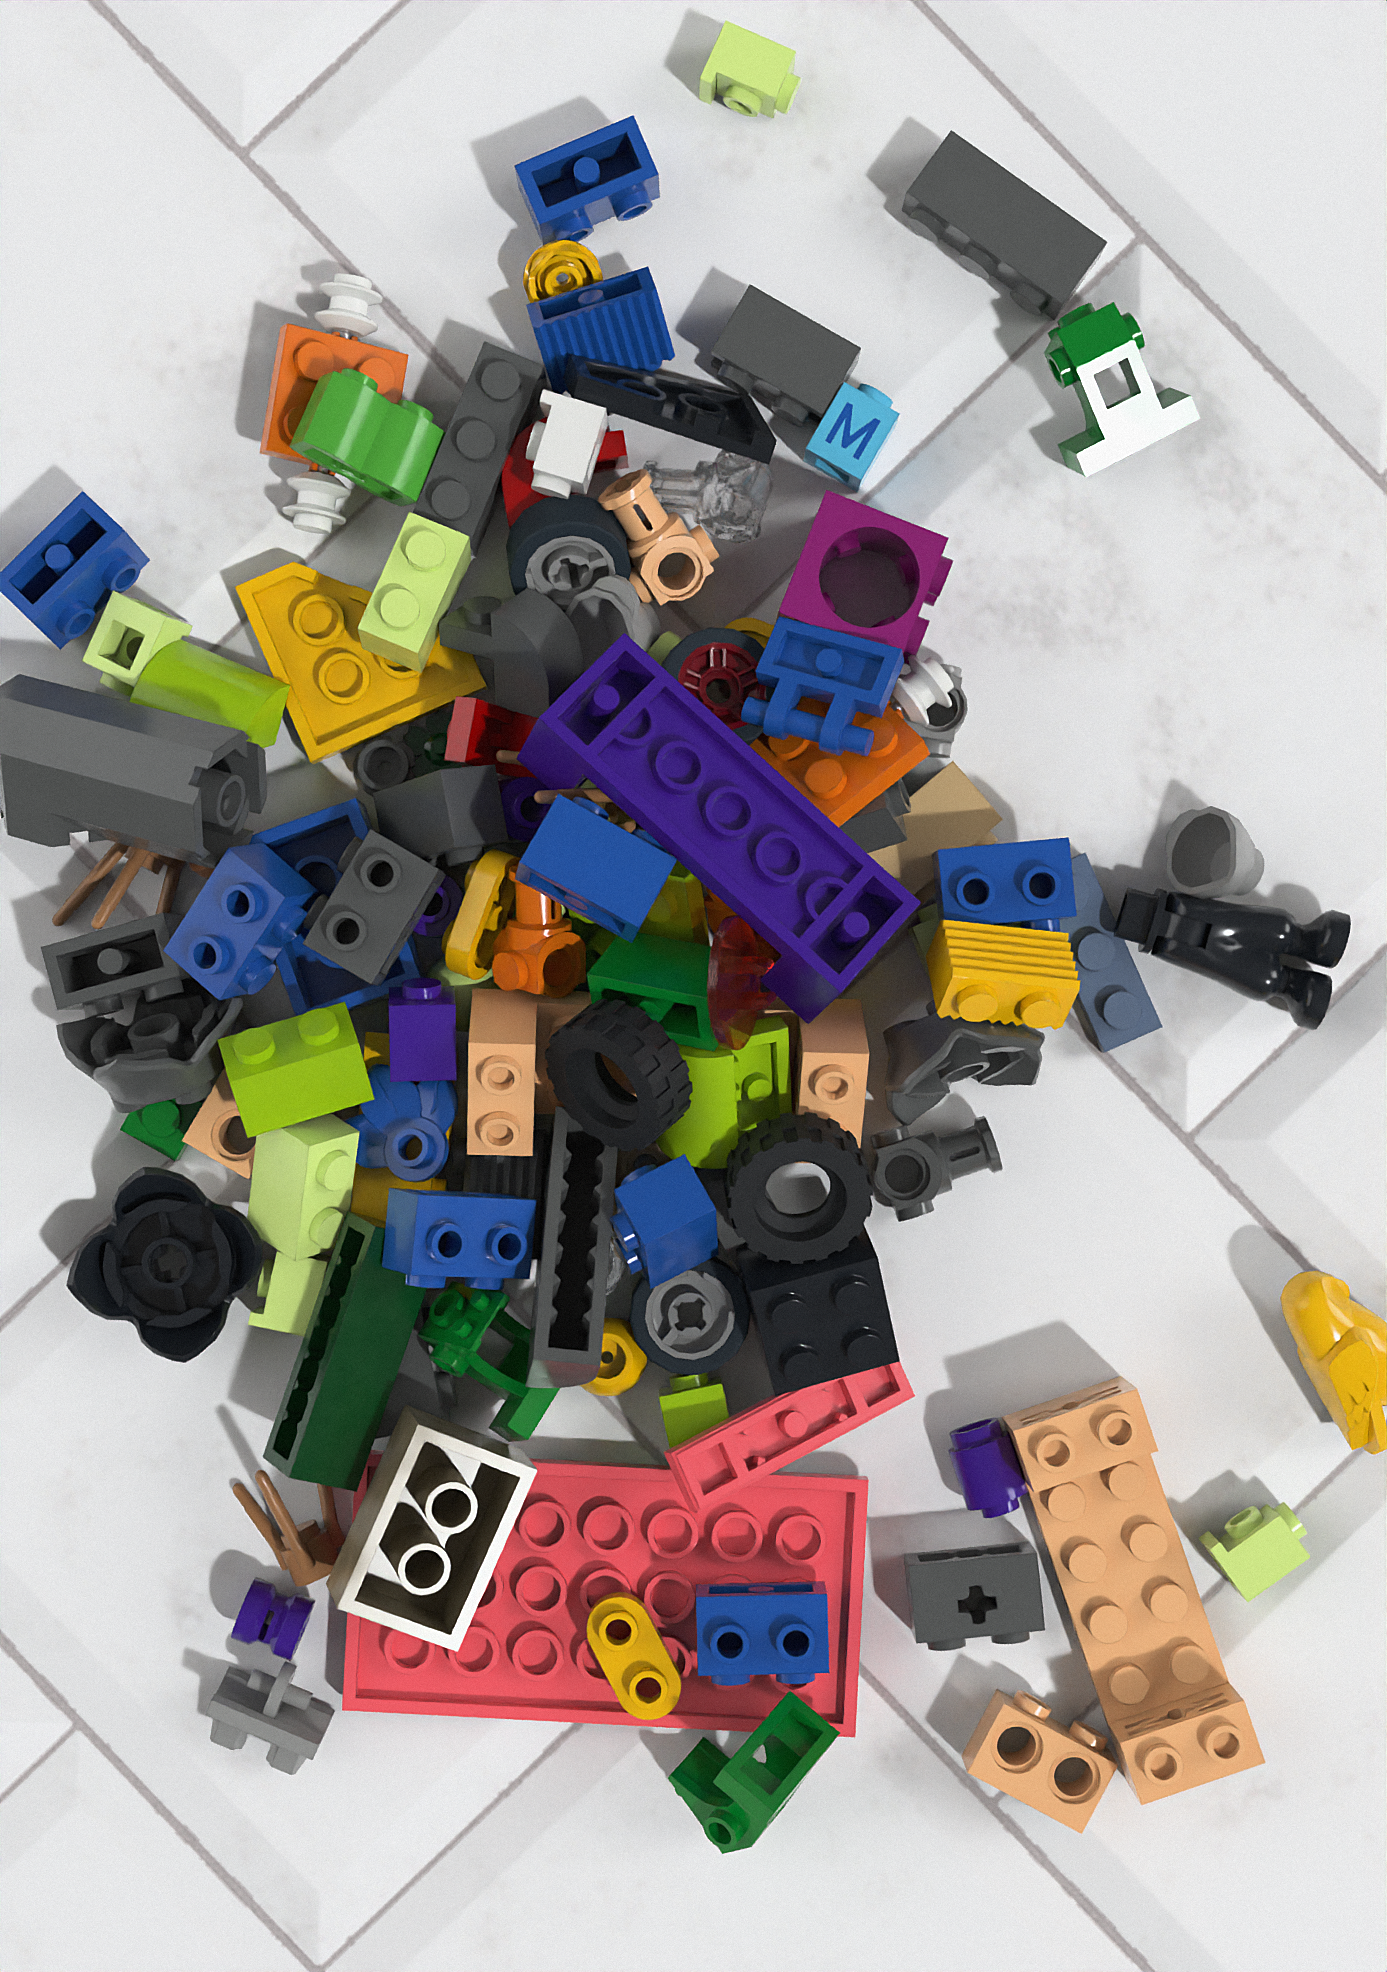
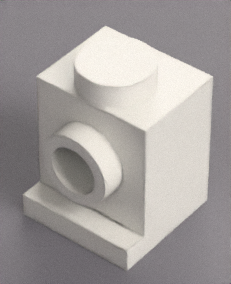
[526,389,608,499]

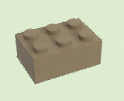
[326,1405,537,1652]

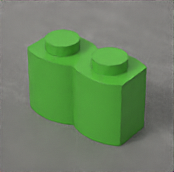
[289,368,446,507]

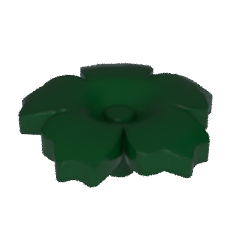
[403,709,462,778]

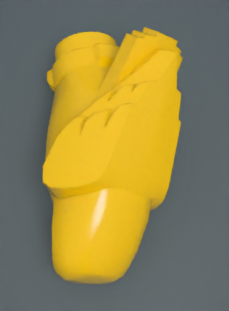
[1280,1271,1387,1455]

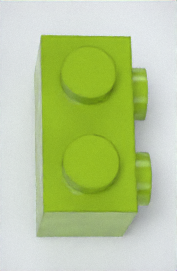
[218,1002,375,1138]

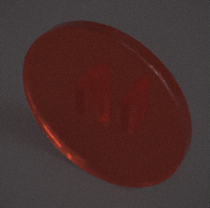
[707,915,777,1050]

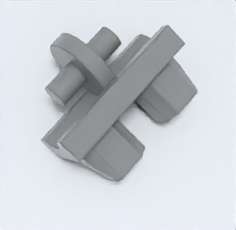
[205,1661,335,1775]

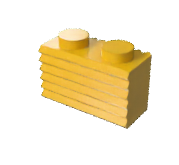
[926,920,1080,1030]

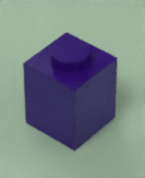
[389,978,457,1082]

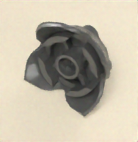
[56,978,244,1113]
[882,1000,1045,1126]

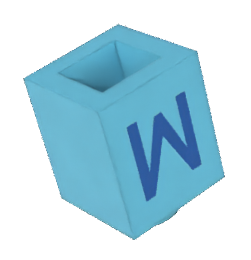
[803,382,900,493]

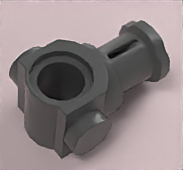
[870,1116,1003,1222]

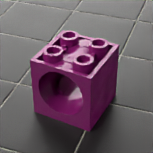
[776,490,953,666]

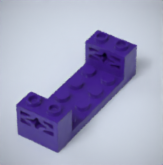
[516,633,921,1024]

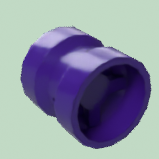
[231,1577,315,1661]

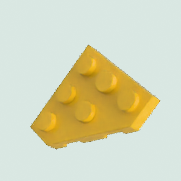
[235,561,488,764]

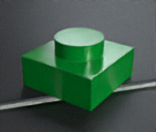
[120,1099,205,1161]

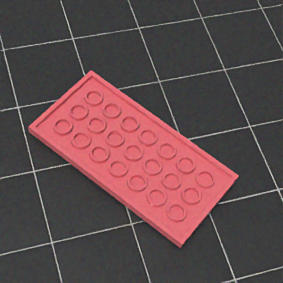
[342,1450,869,1737]

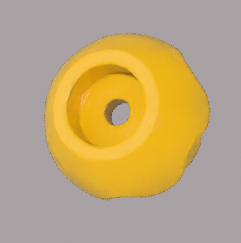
[523,240,603,303]
[580,1318,648,1396]

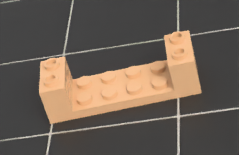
[467,988,870,1164]
[1002,1376,1266,1805]

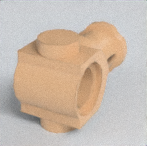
[598,469,720,606]

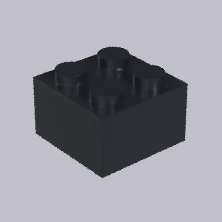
[736,1228,900,1396]

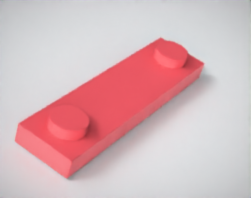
[664,1361,915,1513]

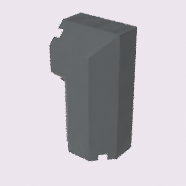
[0,674,267,869]

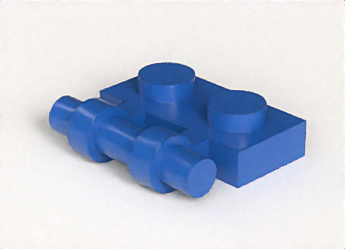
[741,616,904,756]

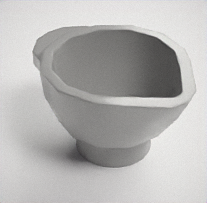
[565,574,660,672]
[1165,806,1264,899]

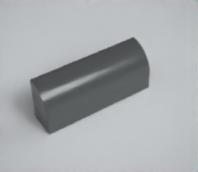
[525,1106,618,1388]

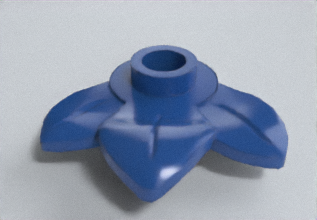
[344,1063,459,1183]

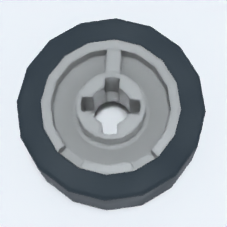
[506,494,631,613]
[629,1257,751,1375]

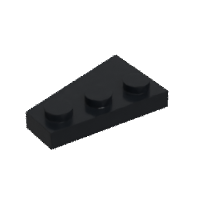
[563,354,777,465]

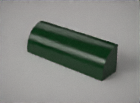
[263,1211,427,1492]

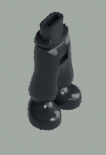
[1114,888,1351,1030]

